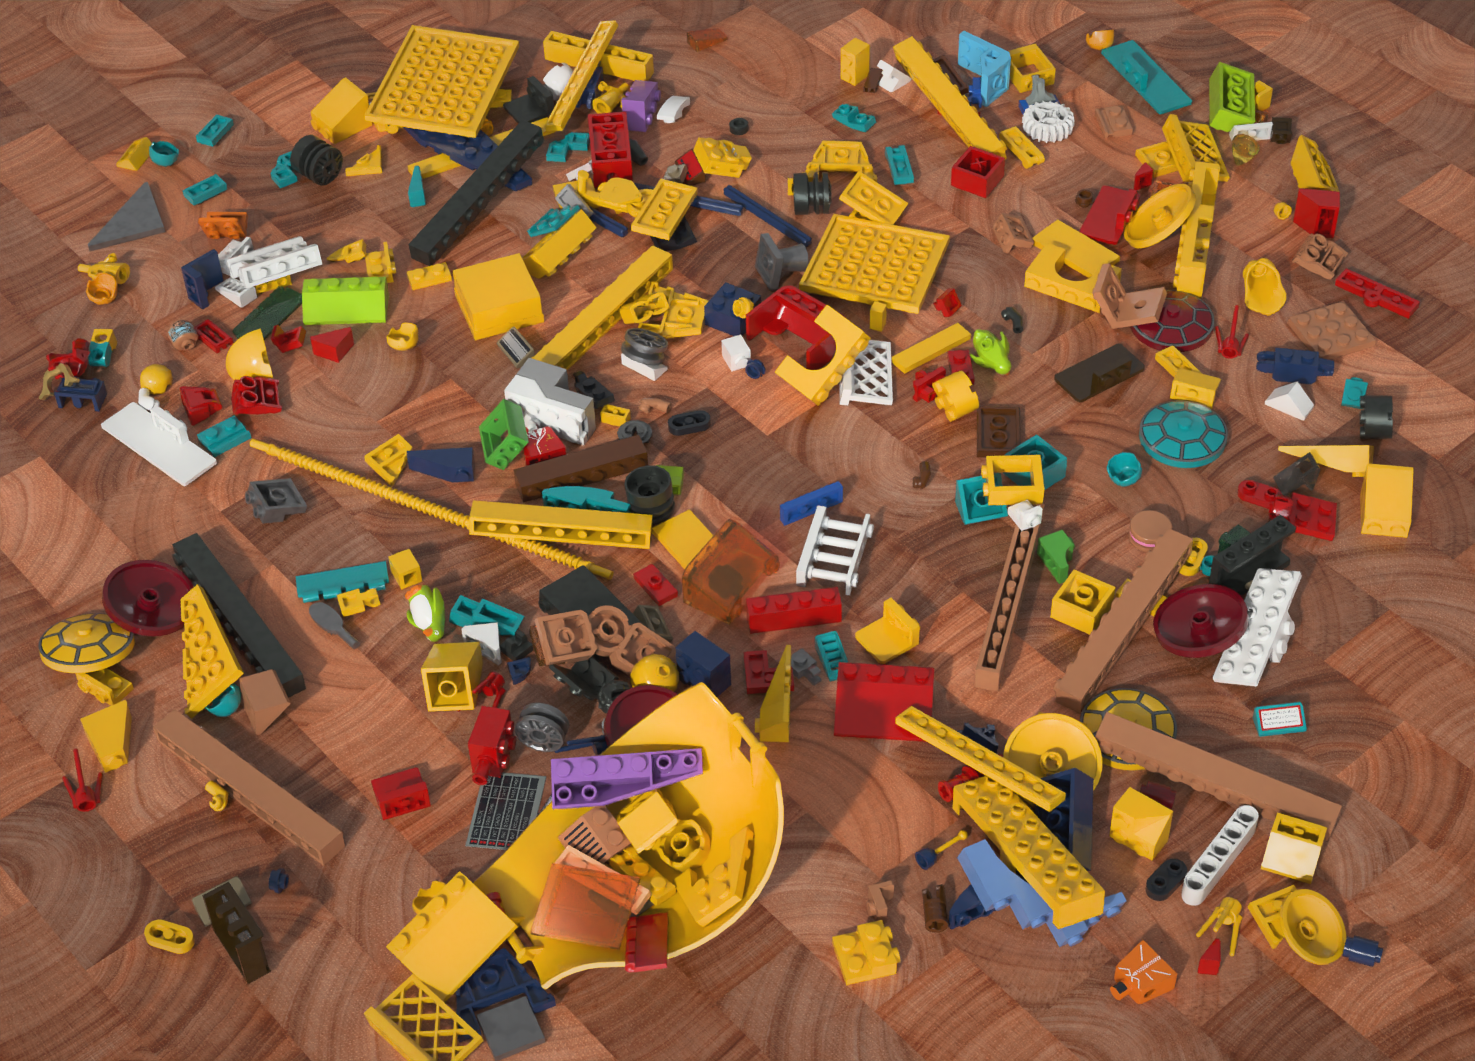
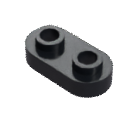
[668,410,711,436]
[1145,859,1187,901]

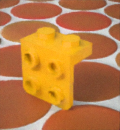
[855,598,920,664]

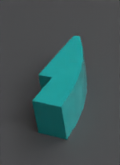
[449,595,525,635]

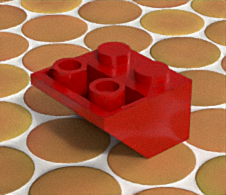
[1293,188,1340,238]

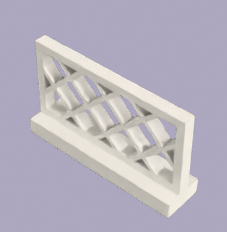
[839,340,893,406]

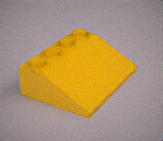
[386,871,518,1003]

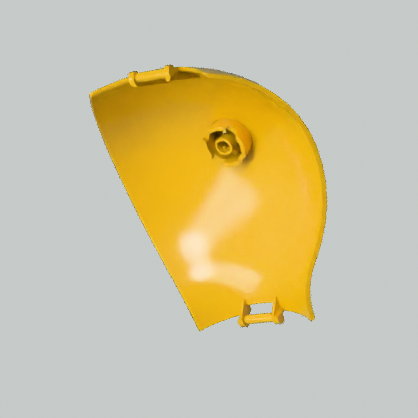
[473,682,784,989]

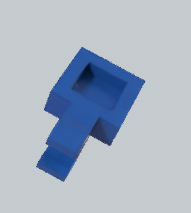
[968,77,982,108]

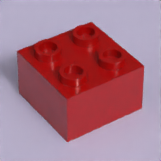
[951,146,1005,198]

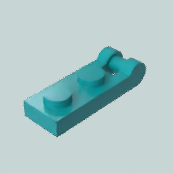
[885,145,914,185]

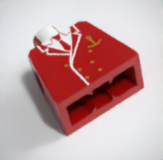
[522,424,566,466]

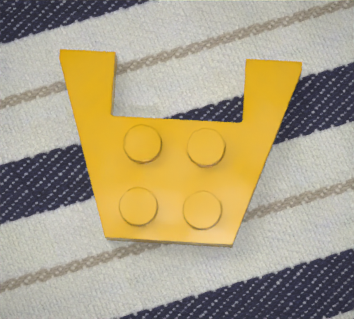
[802,140,877,182]
[638,282,709,339]
[673,827,754,927]

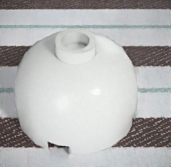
[543,63,574,101]

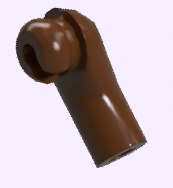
[912,461,931,489]

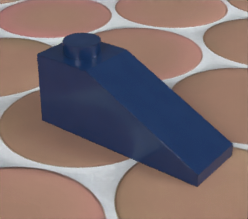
[407,447,475,483]

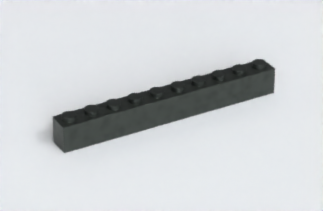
[408,120,544,266]
[172,533,306,698]

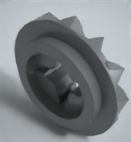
[617,420,652,443]

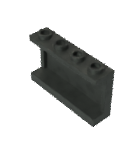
[1209,515,1296,596]
[538,565,641,660]

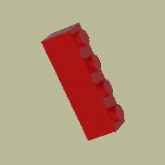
[746,587,842,634]

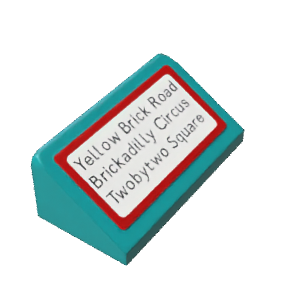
[1253,702,1307,737]

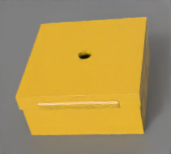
[453,253,544,340]

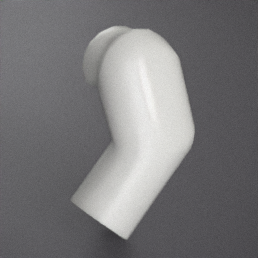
[138,388,160,411]

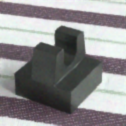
[500,630,533,661]

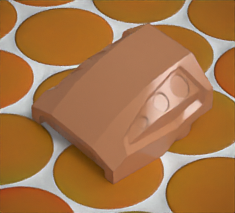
[1292,233,1348,280]

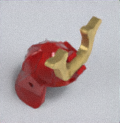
[39,338,90,400]

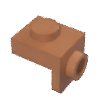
[866,880,894,924]

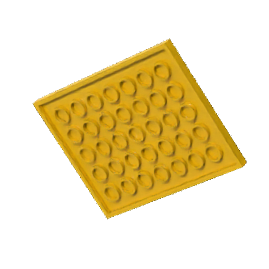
[365,25,519,138]

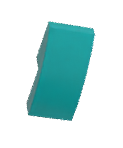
[832,104,876,132]

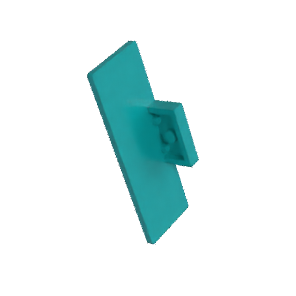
[1101,40,1192,115]

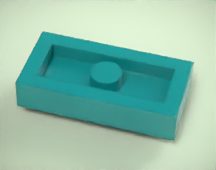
[196,114,234,147]
[182,174,227,206]

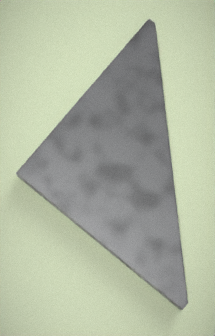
[88,182,165,251]

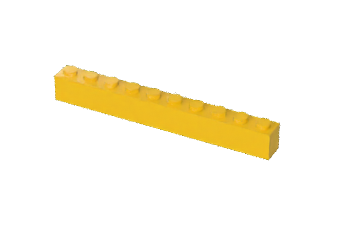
[893,36,1007,160]
[532,246,673,370]

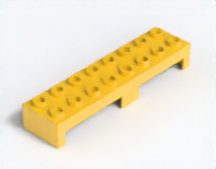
[1173,161,1220,298]
[953,776,1105,929]

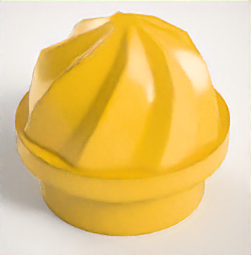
[733,297,754,318]

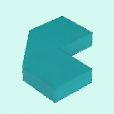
[546,132,590,162]
[271,151,298,189]

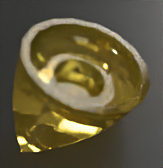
[1232,134,1260,166]

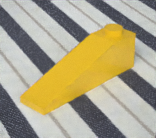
[755,645,791,742]

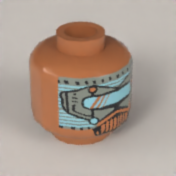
[167,320,198,351]

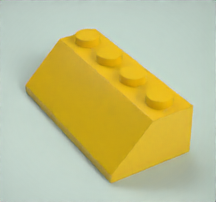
[522,209,596,279]

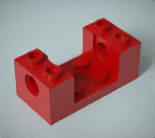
[588,111,633,188]

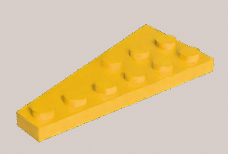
[181,584,244,719]

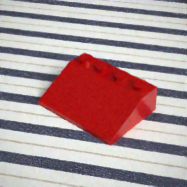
[834,662,934,742]

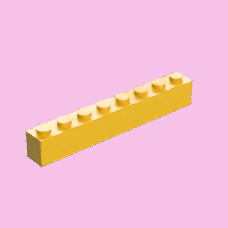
[469,500,653,549]

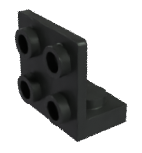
[503,76,554,124]
[549,655,619,701]

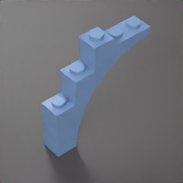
[957,839,1127,947]

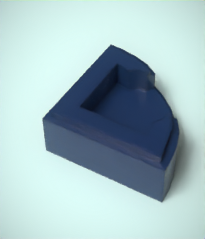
[507,657,531,685]

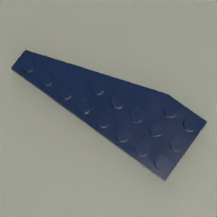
[403,127,532,191]

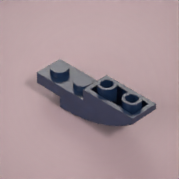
[948,869,1028,930]

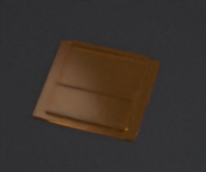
[530,863,641,950]

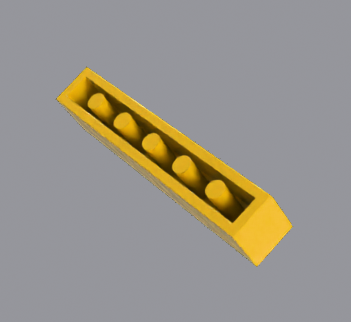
[543,31,654,81]

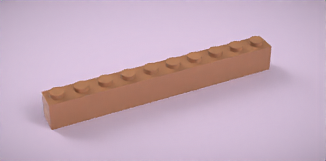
[975,504,1045,692]
[1054,528,1193,714]
[153,709,345,866]
[1095,712,1342,841]

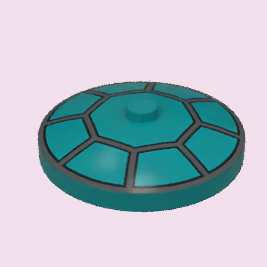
[1139,400,1228,468]

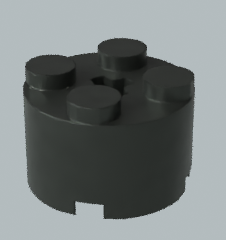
[1359,395,1393,439]

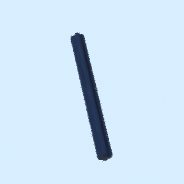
[634,183,743,216]
[723,185,812,247]

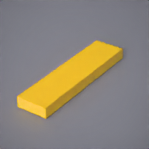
[892,323,971,374]

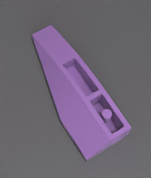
[551,748,703,810]

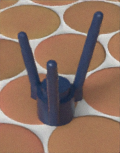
[554,735,608,755]

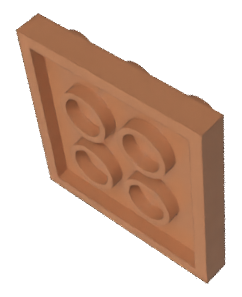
[1288,301,1376,360]

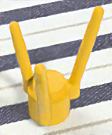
[1196,897,1242,956]

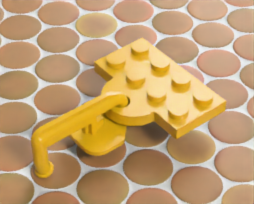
[577,170,698,240]

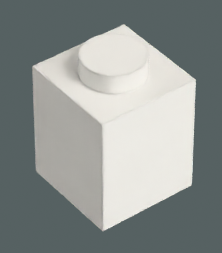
[721,335,751,372]

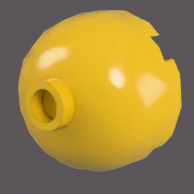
[630,654,679,692]

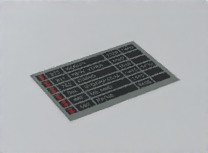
[465,772,546,850]

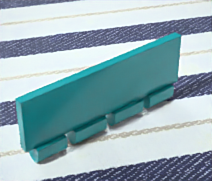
[295,561,389,603]

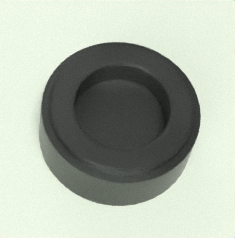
[729,118,749,135]

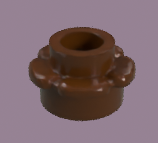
[1075,189,1095,208]

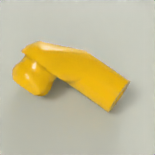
[205,780,229,811]

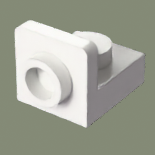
[1008,500,1043,531]

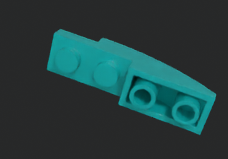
[542,486,631,513]

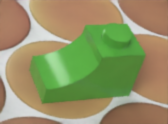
[1037,530,1075,584]

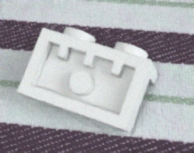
[218,237,254,276]

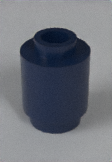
[1342,935,1383,967]

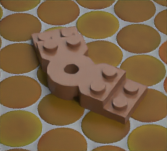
[534,605,676,677]

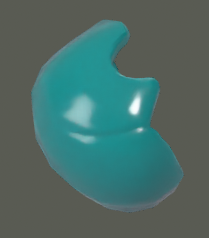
[149,141,179,167]
[1107,452,1142,487]
[205,683,241,717]

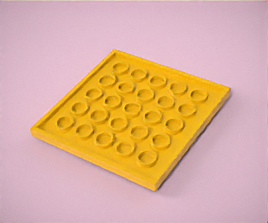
[799,214,950,314]

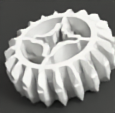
[1022,100,1075,143]

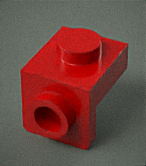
[271,325,307,353]

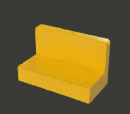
[1170,368,1221,409]

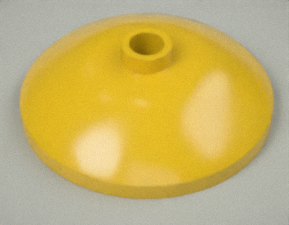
[1279,889,1346,965]

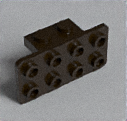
[1054,344,1145,403]

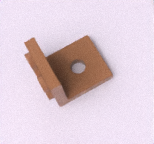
[1092,263,1167,329]

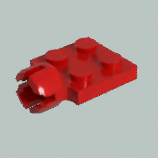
[1268,492,1337,541]

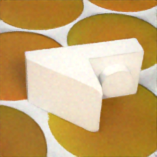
[877,60,912,92]

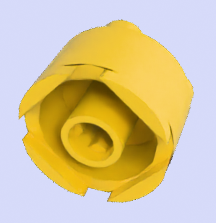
[932,371,979,422]

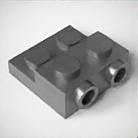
[245,478,307,523]

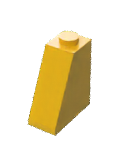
[80,700,132,773]

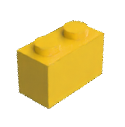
[841,38,870,86]

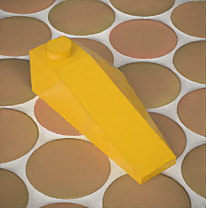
[1279,445,1374,477]

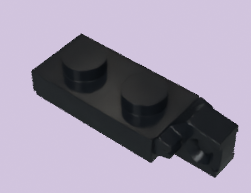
[573,371,615,409]

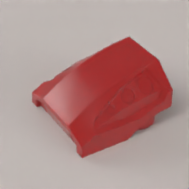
[231,376,282,415]

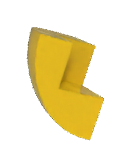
[225,328,273,380]

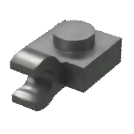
[791,648,822,685]

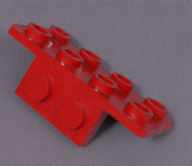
[1079,185,1140,245]

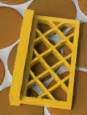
[1162,114,1230,182]
[364,974,484,1061]

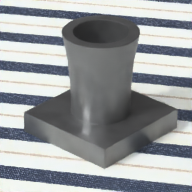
[755,233,809,291]

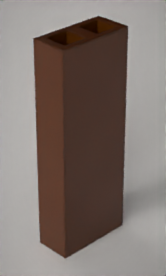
[863,68,883,93]

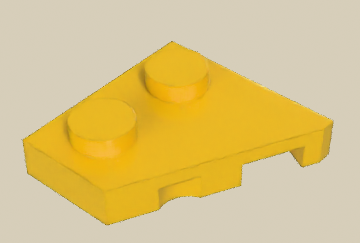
[364,434,413,487]
[1248,885,1297,949]

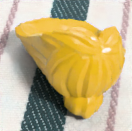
[1243,258,1286,316]

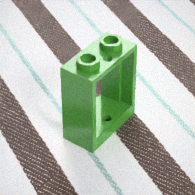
[479,399,529,470]

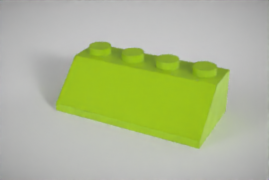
[1209,62,1255,132]
[302,277,389,325]

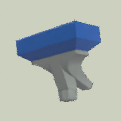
[1019,75,1061,116]

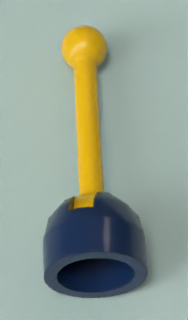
[915,830,968,870]

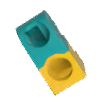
[88,329,117,367]

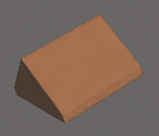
[239,669,291,735]

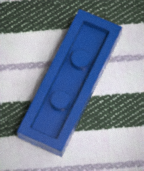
[780,481,843,526]

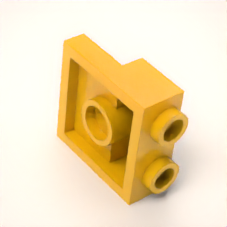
[832,920,900,985]

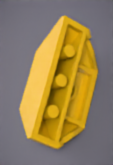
[1290,135,1340,192]

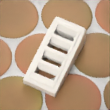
[215,277,257,308]

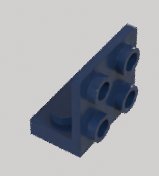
[181,249,224,310]

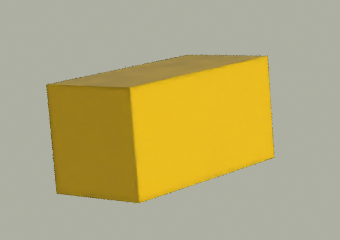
[870,301,887,332]
[600,404,631,427]

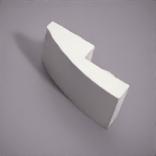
[657,96,690,123]

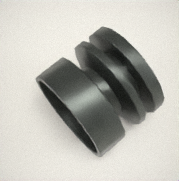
[290,135,343,186]
[793,172,831,215]
[624,465,675,525]

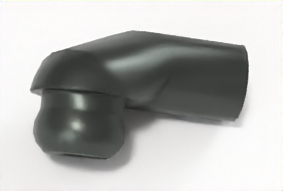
[1001,307,1023,333]

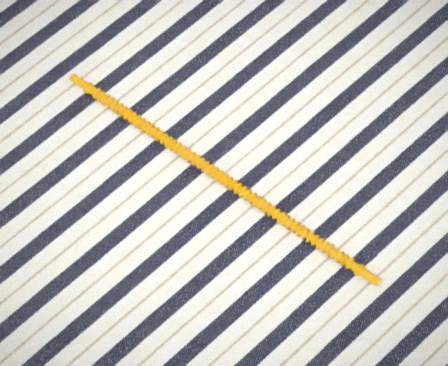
[250,438,614,580]

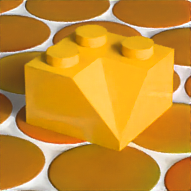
[1050,569,1116,635]
[1109,787,1173,861]

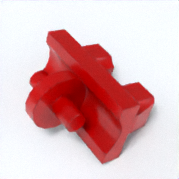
[913,366,946,403]

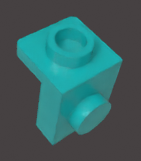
[1341,377,1368,409]

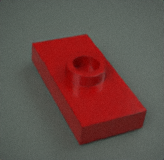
[633,564,678,606]

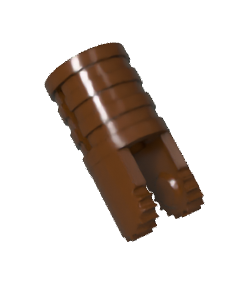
[922,884,948,933]

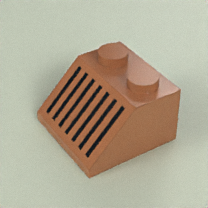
[558,806,631,866]

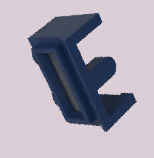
[54,376,107,412]

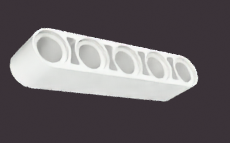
[1181,805,1259,906]

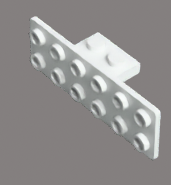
[101,402,217,486]
[1213,568,1302,686]

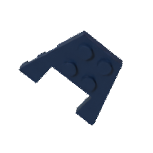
[456,948,556,1043]

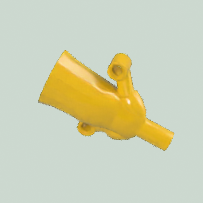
[592,81,629,114]
[78,253,130,284]

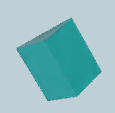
[955,473,1008,524]

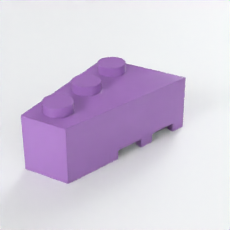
[622,80,661,132]

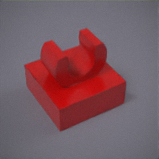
[933,288,962,317]

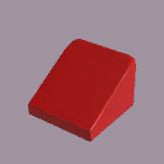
[1133,162,1153,190]
[1197,938,1221,975]

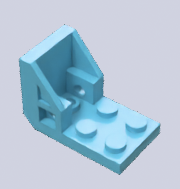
[958,31,1011,107]

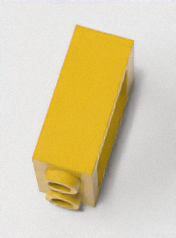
[1008,44,1056,93]
[981,455,1044,505]

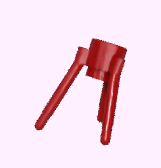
[1215,305,1249,359]
[457,672,506,712]
[62,748,103,812]

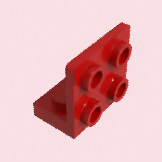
[371,767,431,820]

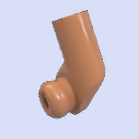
[638,398,672,413]

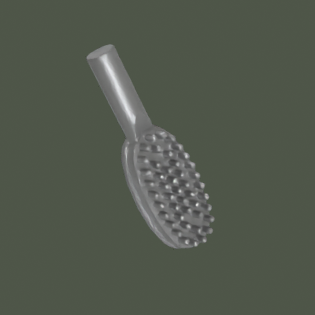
[309,602,360,649]

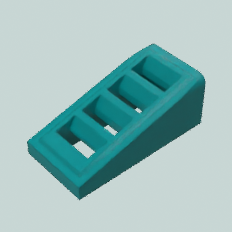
[408,166,426,207]
[815,631,848,681]

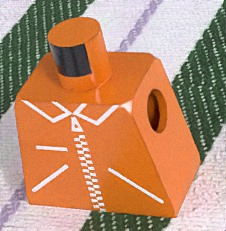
[1110,940,1177,1004]

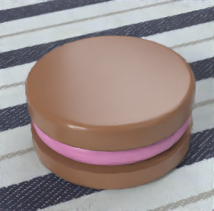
[1129,510,1172,552]

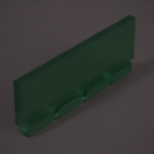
[232,286,302,340]

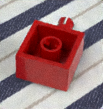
[468,706,517,785]

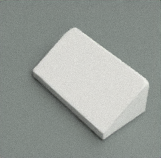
[1229,122,1273,143]
[621,353,668,381]

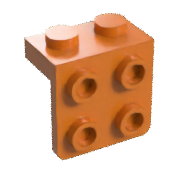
[198,212,248,239]

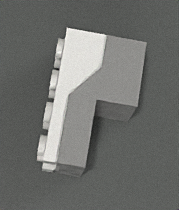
[504,358,596,445]

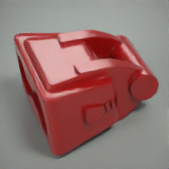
[180,386,222,426]

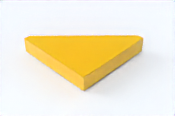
[345,145,382,176]

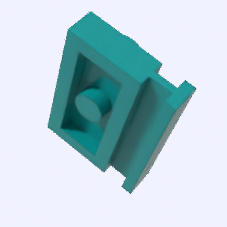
[197,415,251,457]

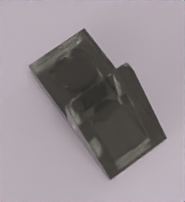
[1273,452,1321,496]

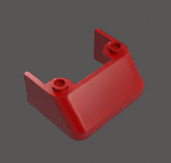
[746,285,847,370]

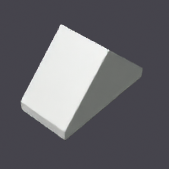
[1265,381,1314,421]
[462,623,501,665]

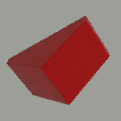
[310,327,354,363]

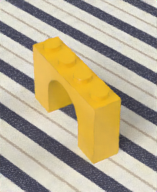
[1024,243,1122,313]
[775,305,871,406]

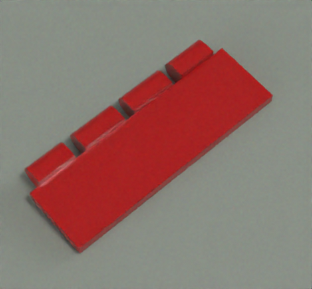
[625,912,668,973]

